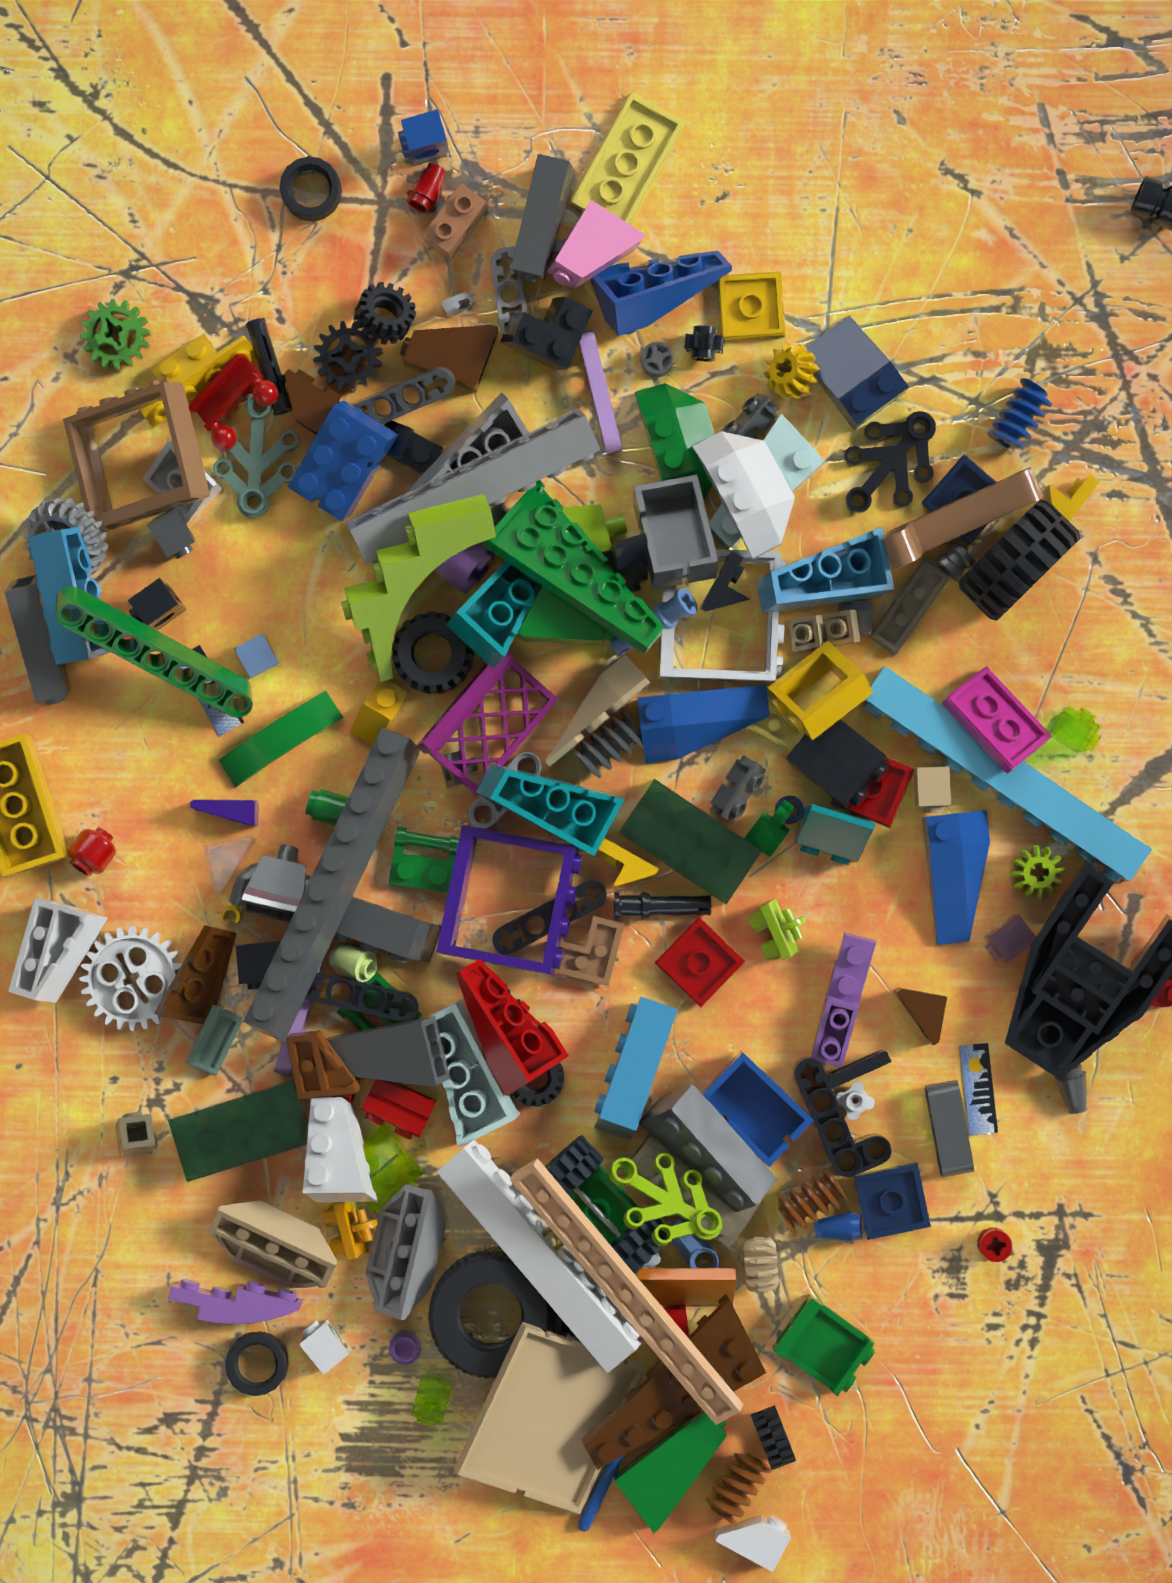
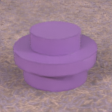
[389,1332,421,1365]

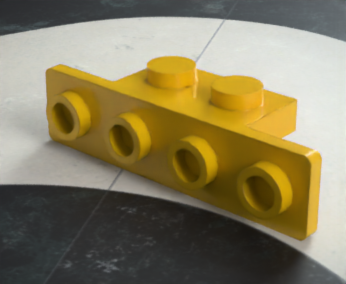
[139,333,256,428]

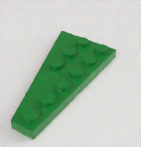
[483,480,665,655]

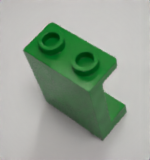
[772,1294,875,1396]

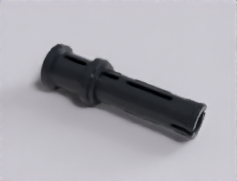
[614,892,712,921]

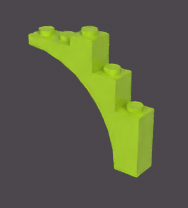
[341,494,496,682]

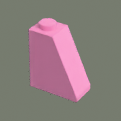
[547,200,645,289]

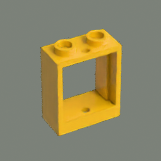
[767,641,873,740]

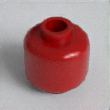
[68,827,117,877]

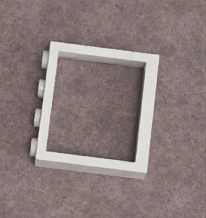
[659,549,786,683]

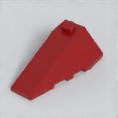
[455,959,569,1096]

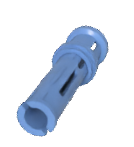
[610,589,698,656]

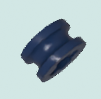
[774,795,804,824]

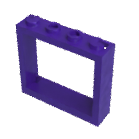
[436,825,582,976]

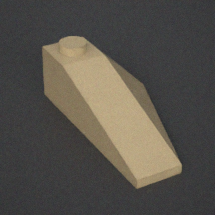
[546,655,650,767]

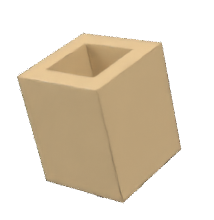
[914,766,951,813]

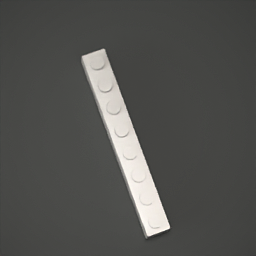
[437,1140,644,1373]

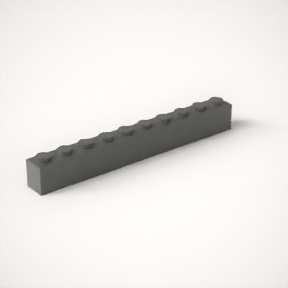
[243,728,421,1042]

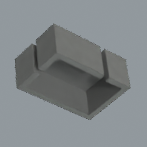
[633,475,718,590]

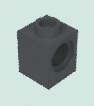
[147,508,195,559]

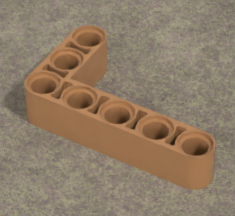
[881,467,1044,569]

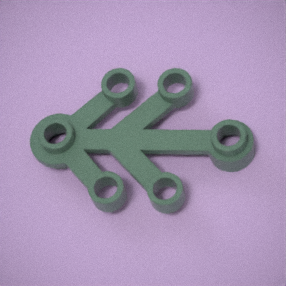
[213,394,299,518]

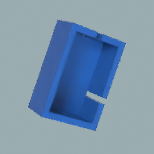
[288,400,398,522]
[701,1050,814,1167]

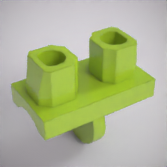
[749,899,807,960]

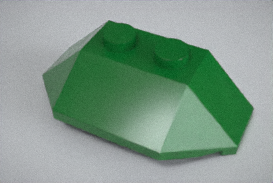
[634,383,715,500]

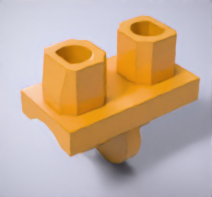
[322,1202,378,1261]

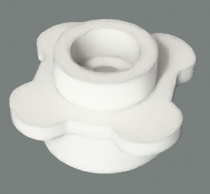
[836,1081,875,1120]

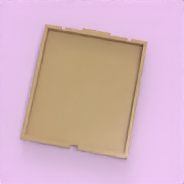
[454,1322,647,1514]

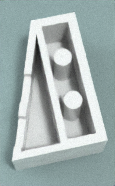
[8,898,108,1003]
[303,1097,378,1202]

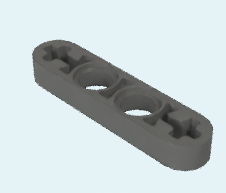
[351,367,456,424]

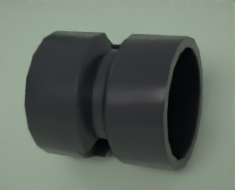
[1129,176,1172,231]

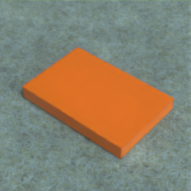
[637,1268,736,1305]

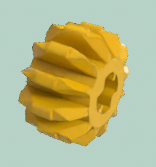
[763,344,820,399]

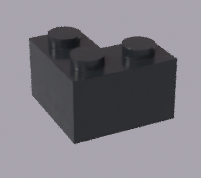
[500,296,593,370]

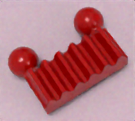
[189,353,278,451]

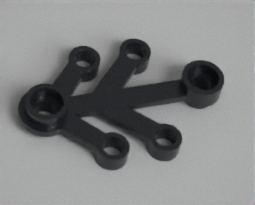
[844,411,936,514]

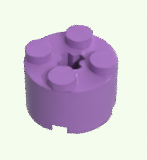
[433,541,497,594]

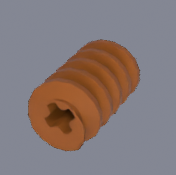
[778,1169,849,1235]
[705,1452,772,1526]

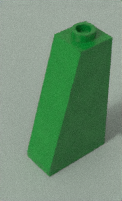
[614,1410,727,1533]

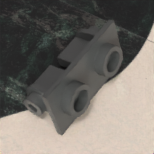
[722,393,779,439]
[710,755,766,824]

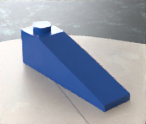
[922,810,990,945]

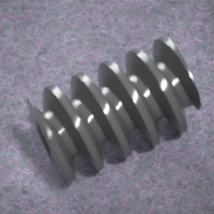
[572,710,643,778]

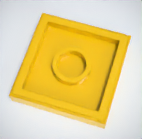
[717,271,786,341]

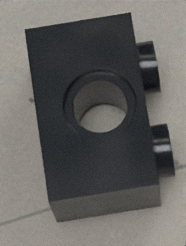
[128,578,187,631]

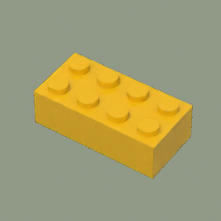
[0,733,70,877]

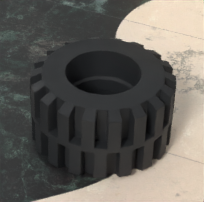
[392,611,474,694]

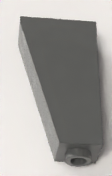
[511,154,575,283]
[4,574,71,705]
[327,1016,450,1086]

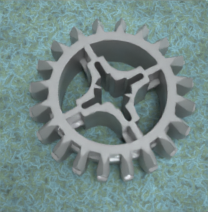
[21,497,109,576]

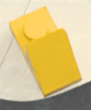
[1045,474,1099,522]
[350,679,409,746]
[598,838,659,887]

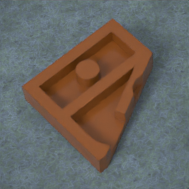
[286,1030,360,1099]

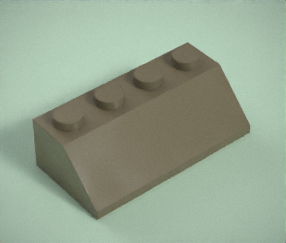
[630,1133,764,1248]

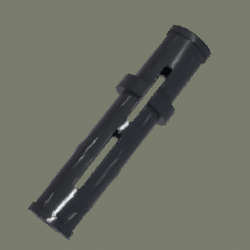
[245,318,292,416]

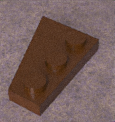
[154,925,237,1025]

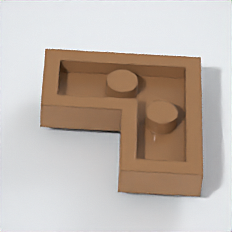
[555,916,624,986]

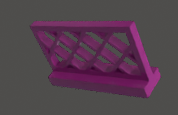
[416,650,558,796]

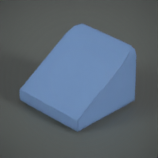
[234,634,279,678]

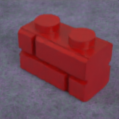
[361,1079,437,1140]

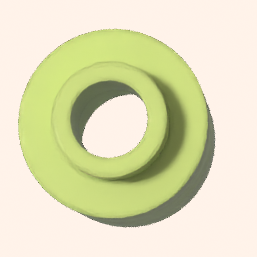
[329,943,377,982]

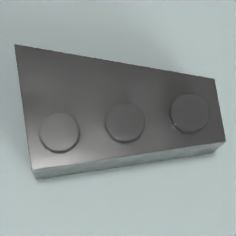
[333,897,441,963]

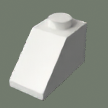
[714,1515,791,1572]

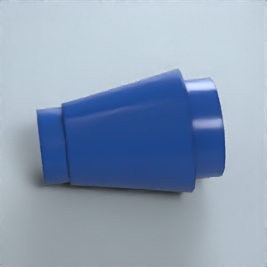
[814,1211,862,1244]

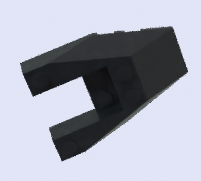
[1005,861,1172,1079]

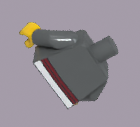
[221,844,311,925]

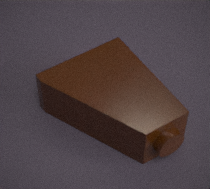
[400,325,499,392]

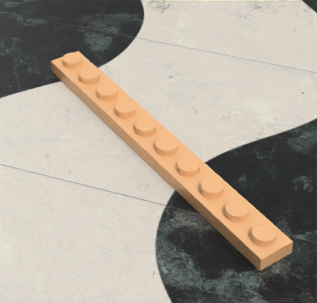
[510,1158,744,1425]

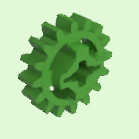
[80,299,151,370]

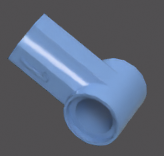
[670,1217,719,1268]

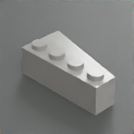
[410,392,529,490]

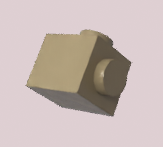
[116,1112,155,1158]

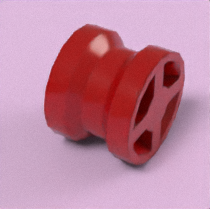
[977,1227,1012,1262]

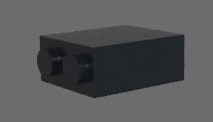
[785,719,890,811]

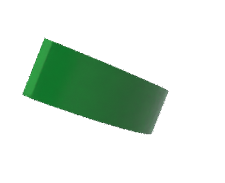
[218,691,344,787]

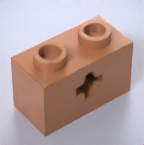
[423,183,488,261]

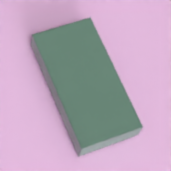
[185,1004,244,1076]

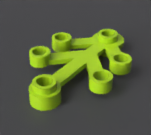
[609,1153,723,1246]

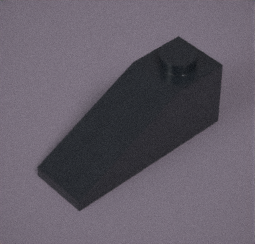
[604,533,648,593]

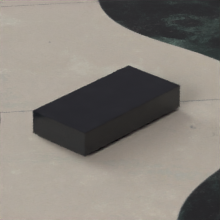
[827,1049,892,1089]

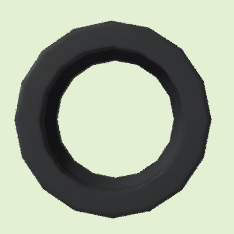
[279,156,342,222]
[225,1331,289,1396]

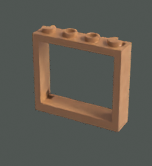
[63,378,210,531]

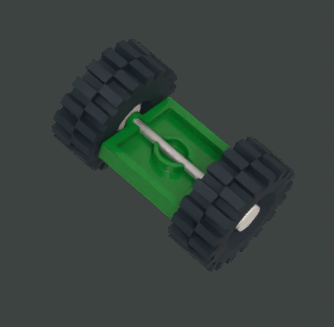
[544,1135,667,1273]

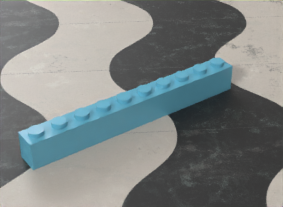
[863,666,1152,883]

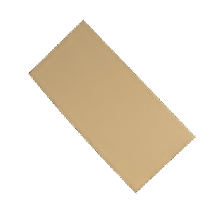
[788,610,861,652]

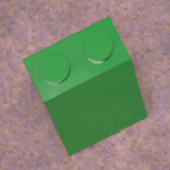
[518,586,615,646]

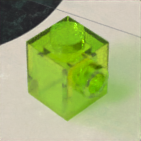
[1049,706,1101,755]
[411,1373,454,1426]

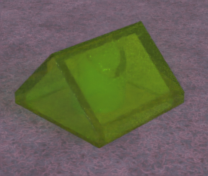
[362,1123,425,1214]

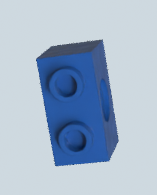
[397,109,450,166]

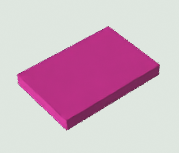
[942,666,1052,774]

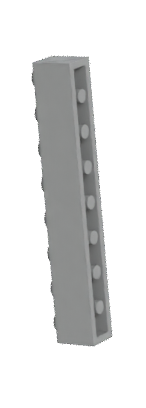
[345,408,601,564]

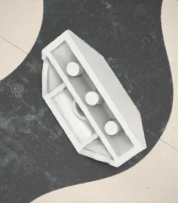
[692,431,795,559]

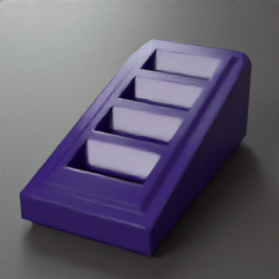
[190,800,259,826]

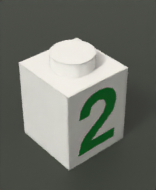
[299,1319,352,1375]

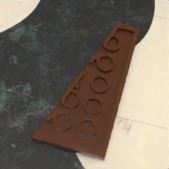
[581,1294,766,1470]

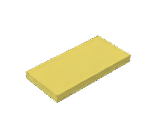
[569,92,687,225]

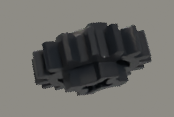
[313,321,383,392]

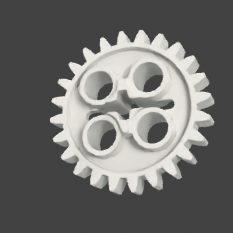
[79,926,182,1031]

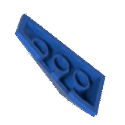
[590,250,732,336]
[637,685,770,763]

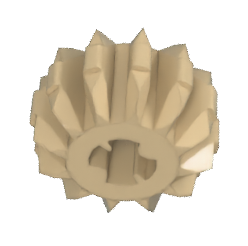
[743,1237,779,1293]

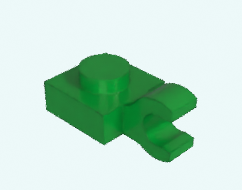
[744,800,795,857]

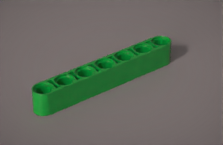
[56,586,253,718]

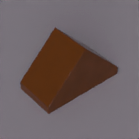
[894,987,947,1046]

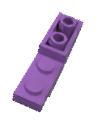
[811,932,876,1068]
[168,1279,304,1324]

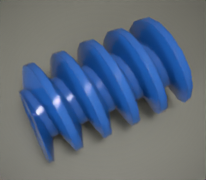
[987,378,1053,451]

